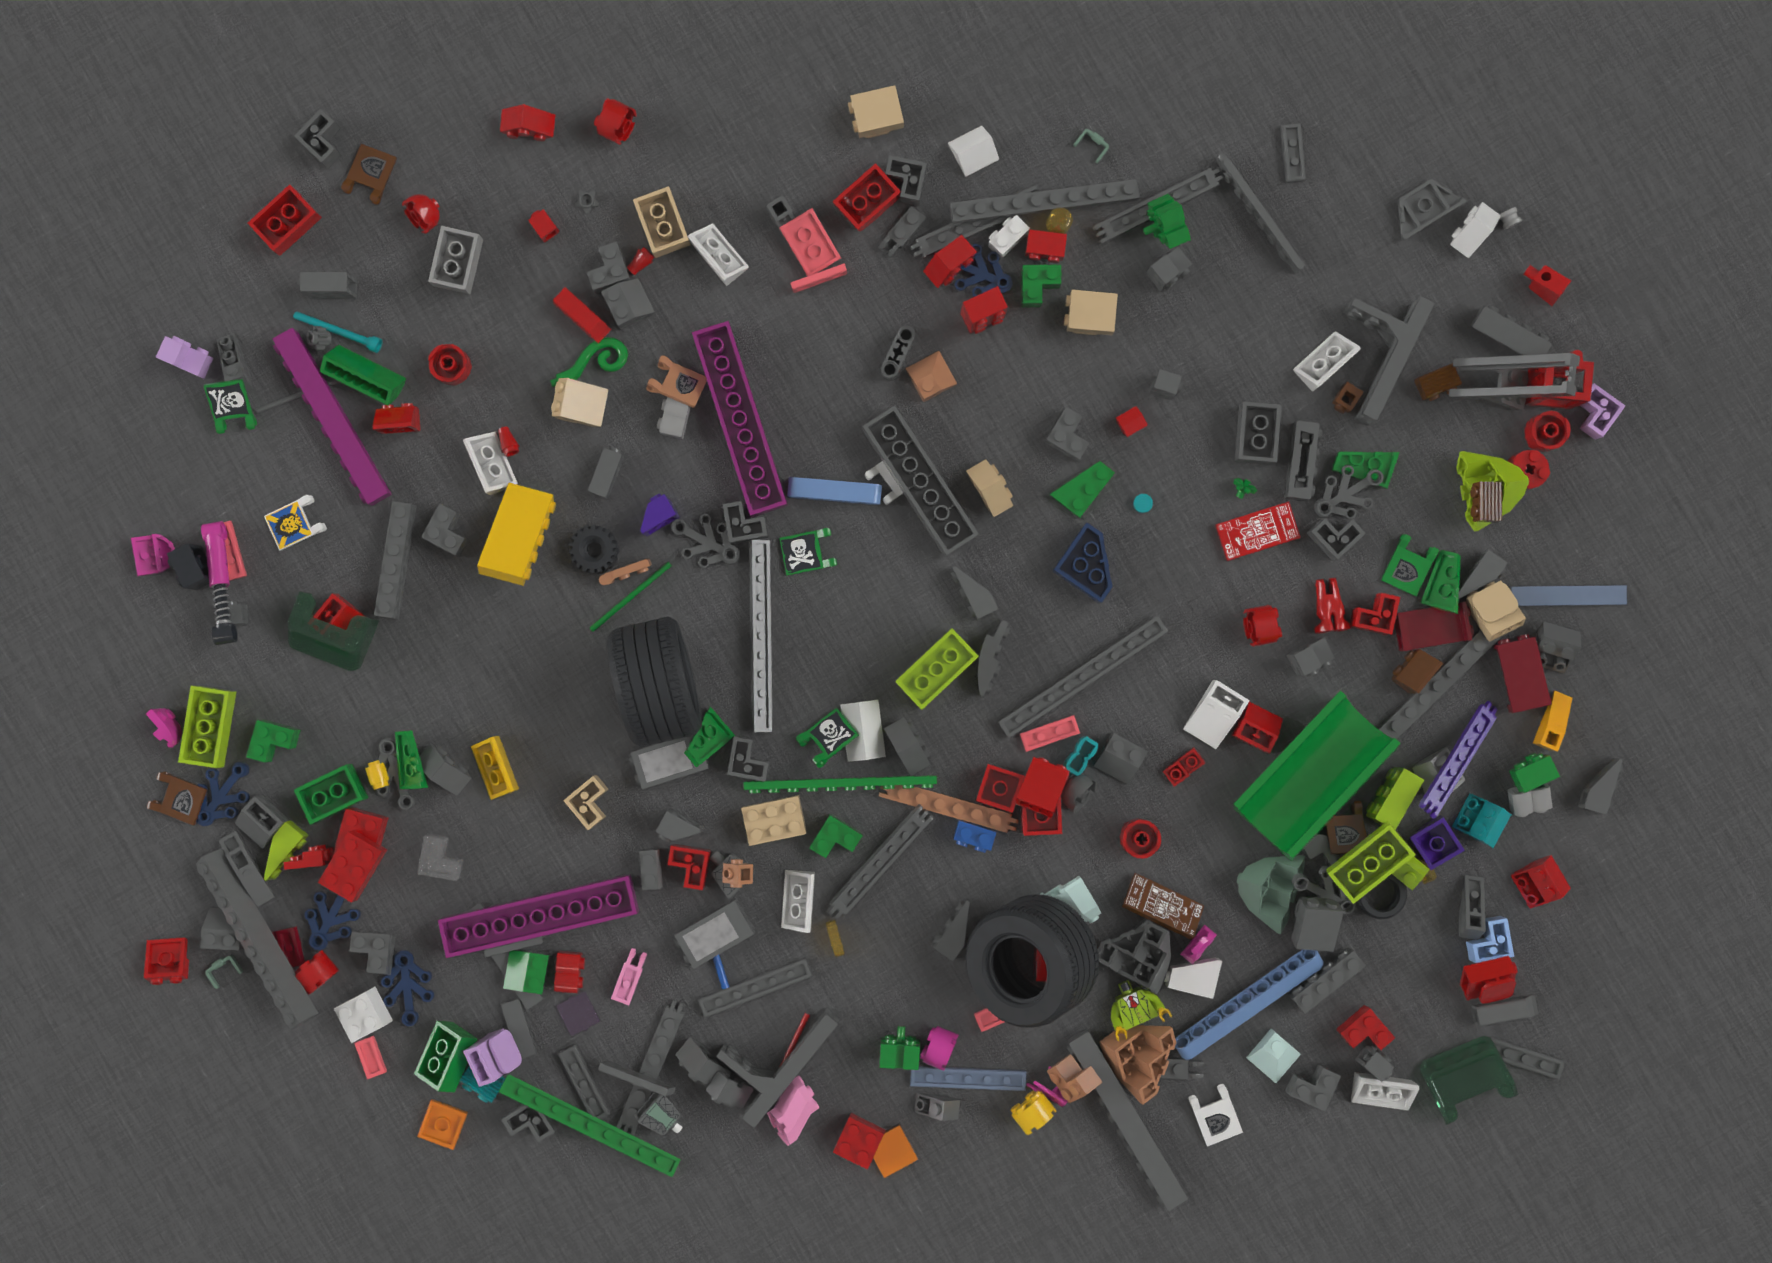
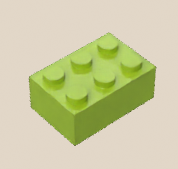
[1366,767,1424,830]

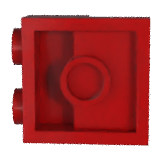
[283,844,335,870]
[144,938,189,985]

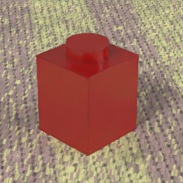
[528,209,560,243]

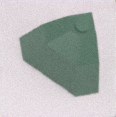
[1237,855,1305,934]

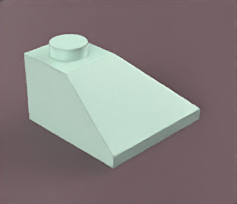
[1246,1029,1301,1083]

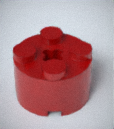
[594,98,637,145]
[428,344,472,386]
[1525,411,1571,452]
[1508,450,1550,490]
[1243,605,1282,647]
[1120,818,1161,859]
[295,950,340,995]

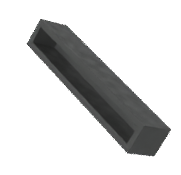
[374,501,417,619]

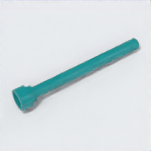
[293,311,383,353]

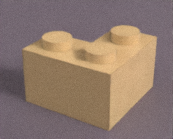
[966,459,1013,517]
[563,775,609,830]

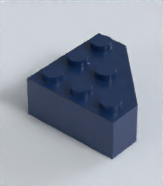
[1052,522,1113,604]

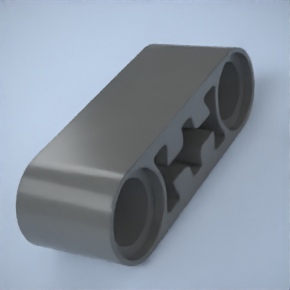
[881,326,915,381]

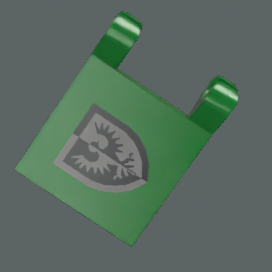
[1381,534,1439,596]

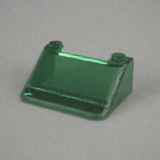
[1420,1036,1518,1125]

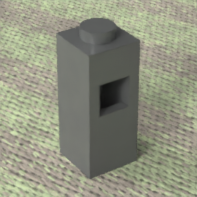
[588,447,624,499]

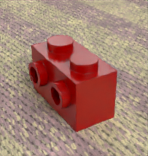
[1025,229,1067,263]

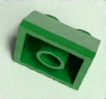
[503,950,549,994]

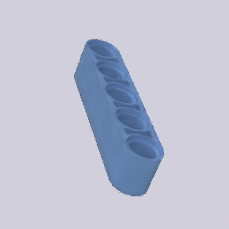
[787,477,882,505]

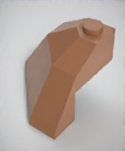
[1099,1025,1176,1105]

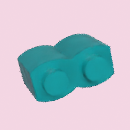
[1064,736,1098,776]

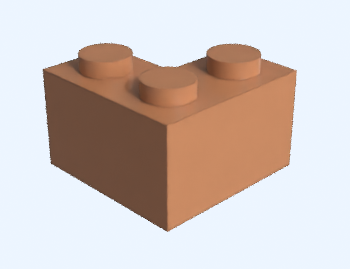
[1047,1054,1102,1103]

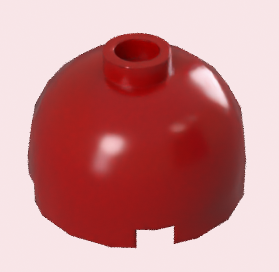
[402,194,440,234]

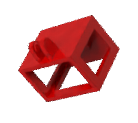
[1525,350,1594,409]

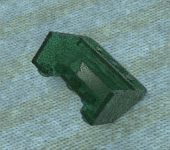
[288,591,379,671]

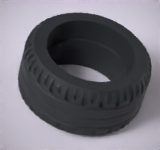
[1355,874,1407,919]

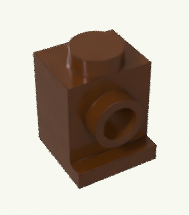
[1332,382,1363,414]

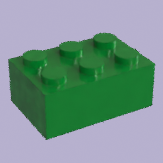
[294,764,369,825]
[414,1021,478,1092]

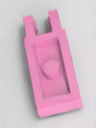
[611,948,647,1005]

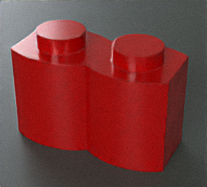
[554,951,585,993]

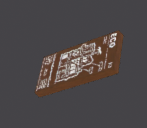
[1122,873,1204,940]

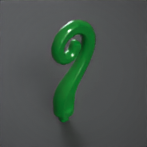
[550,337,628,387]

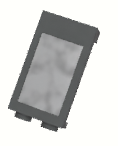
[629,736,710,789]
[674,899,755,969]

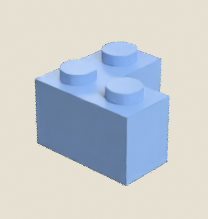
[1466,916,1514,963]

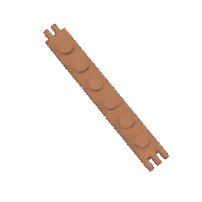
[878,785,1019,833]

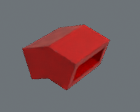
[1116,406,1148,437]

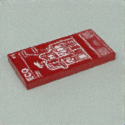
[1215,502,1301,561]

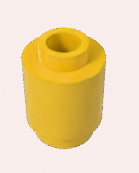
[365,760,389,790]

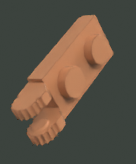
[598,558,652,585]

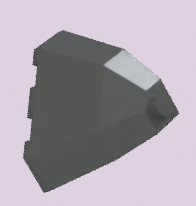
[1097,923,1171,994]

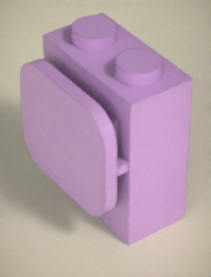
[463,1028,522,1087]

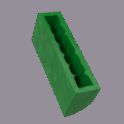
[320,345,407,405]

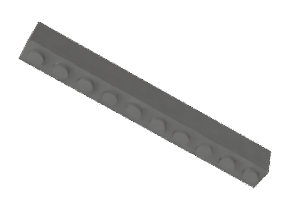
[196,848,318,1030]
[1067,1028,1188,1211]

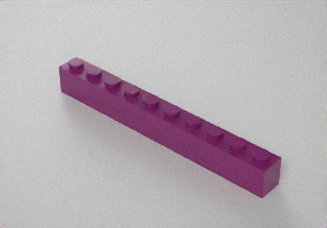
[272,327,392,506]

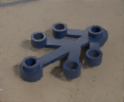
[955,244,1013,297]
[196,762,250,826]
[304,891,361,950]
[381,950,434,1026]

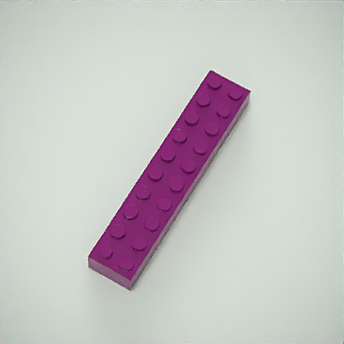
[692,321,788,517]
[438,874,639,958]

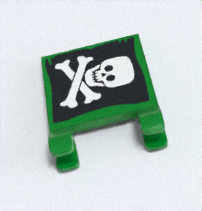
[779,528,837,576]

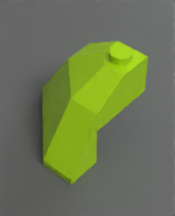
[1456,451,1529,532]

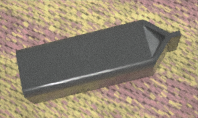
[1471,995,1538,1026]

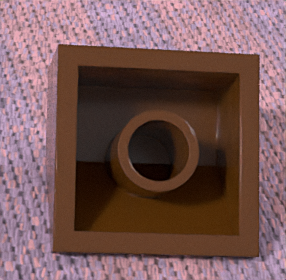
[1391,649,1443,694]

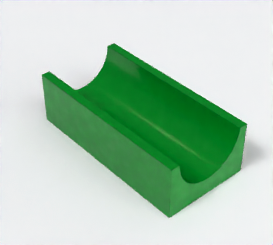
[1233,690,1401,862]

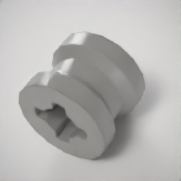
[1499,207,1522,230]

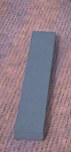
[1510,585,1627,606]
[910,1066,1026,1091]

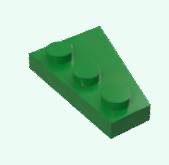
[1331,452,1399,489]
[1050,461,1115,518]
[1421,550,1461,614]
[684,706,735,768]
[395,730,428,789]

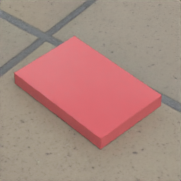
[779,208,841,276]

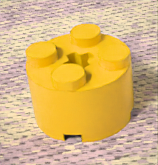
[1011,1090,1057,1135]

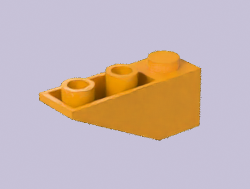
[1532,690,1572,752]

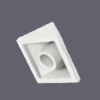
[948,126,999,177]

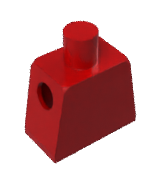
[1523,265,1571,306]

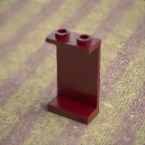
[1394,602,1474,651]
[1493,634,1552,713]

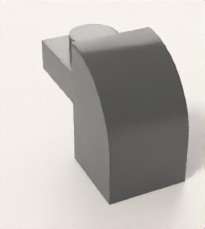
[765,195,795,239]
[1302,833,1339,867]

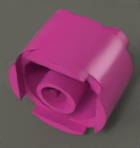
[920,1026,959,1071]

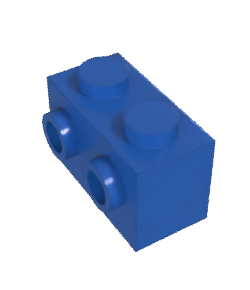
[953,820,997,853]

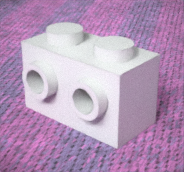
[988,215,1030,260]

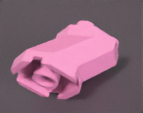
[767,1075,819,1146]

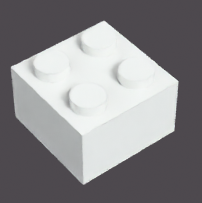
[334,987,393,1043]

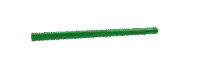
[590,561,672,632]

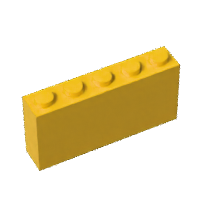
[477,483,556,586]

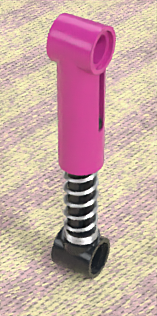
[201,521,238,645]

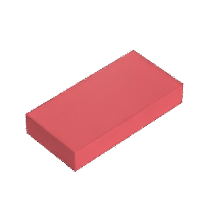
[354,1035,387,1079]

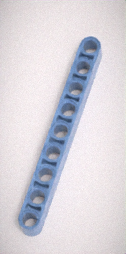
[1175,949,1323,1060]

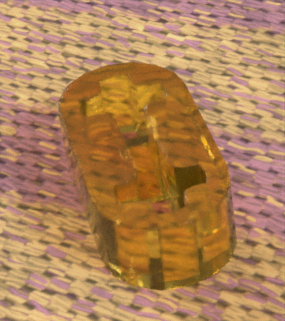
[826,920,845,957]

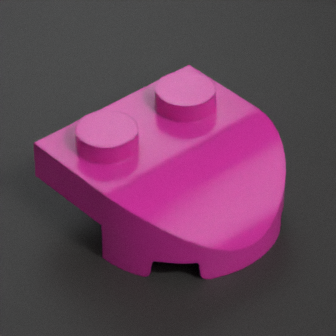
[131,534,175,577]
[146,708,182,748]
[1180,925,1217,964]

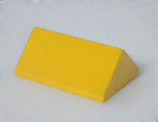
[471,736,519,800]

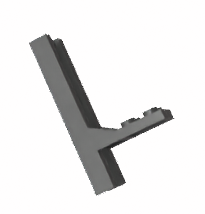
[1343,296,1435,426]
[1449,353,1580,410]
[716,1008,839,1128]

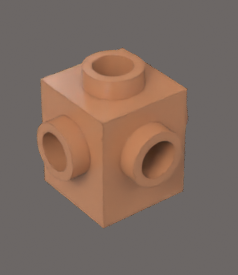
[722,859,753,888]

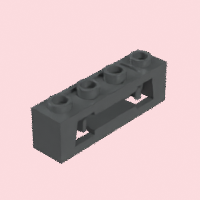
[1284,420,1322,501]

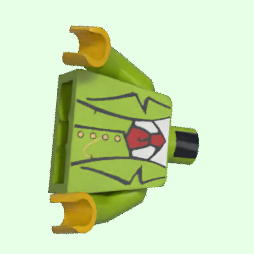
[1111,980,1172,1041]

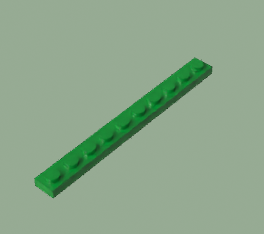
[744,775,937,793]
[498,1074,681,1177]

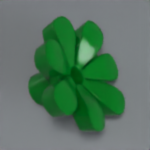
[1233,478,1257,499]

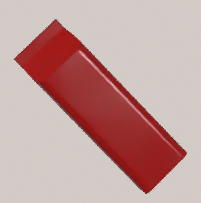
[553,287,611,344]

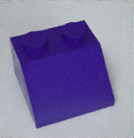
[641,494,680,536]
[1410,815,1465,870]

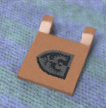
[646,356,707,408]

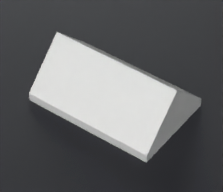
[688,224,749,286]
[1293,331,1361,392]
[463,431,518,496]
[840,700,886,762]
[781,870,815,933]
[1351,1072,1419,1110]

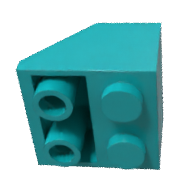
[1452,793,1512,848]

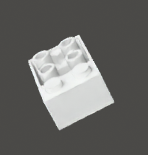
[1183,680,1250,749]

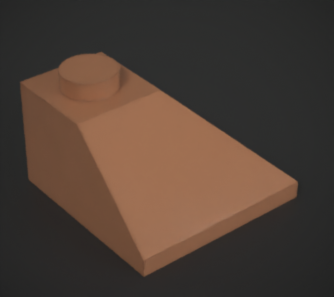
[906,351,957,402]

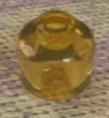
[1046,207,1073,234]

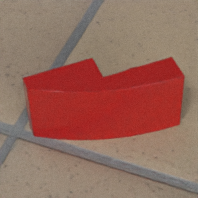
[1163,747,1206,787]

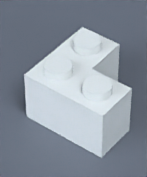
[1450,202,1501,258]

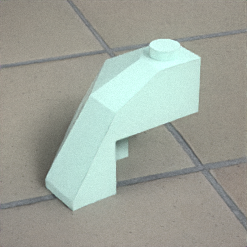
[1040,876,1101,924]

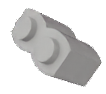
[657,397,691,439]
[1507,783,1553,817]

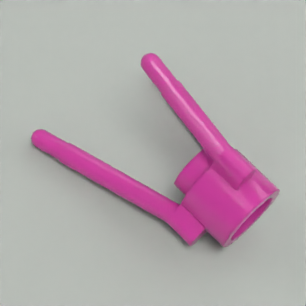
[1026,1066,1068,1107]

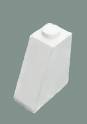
[1164,958,1222,999]

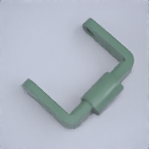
[1073,129,1109,164]
[205,955,243,989]

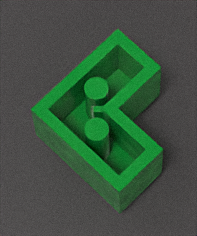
[1021,265,1061,308]
[246,720,301,762]
[1509,752,1560,793]
[810,814,863,858]

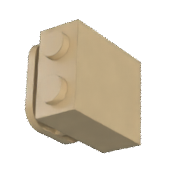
[848,85,904,138]
[1064,290,1118,335]
[551,378,608,427]
[1465,581,1526,642]

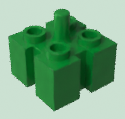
[1143,194,1191,249]
[880,1026,920,1070]

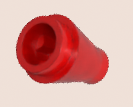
[627,247,655,275]
[498,427,519,457]

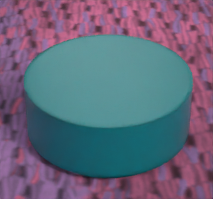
[1133,494,1153,513]

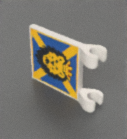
[264,495,327,551]

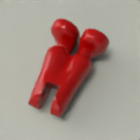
[1314,578,1351,634]

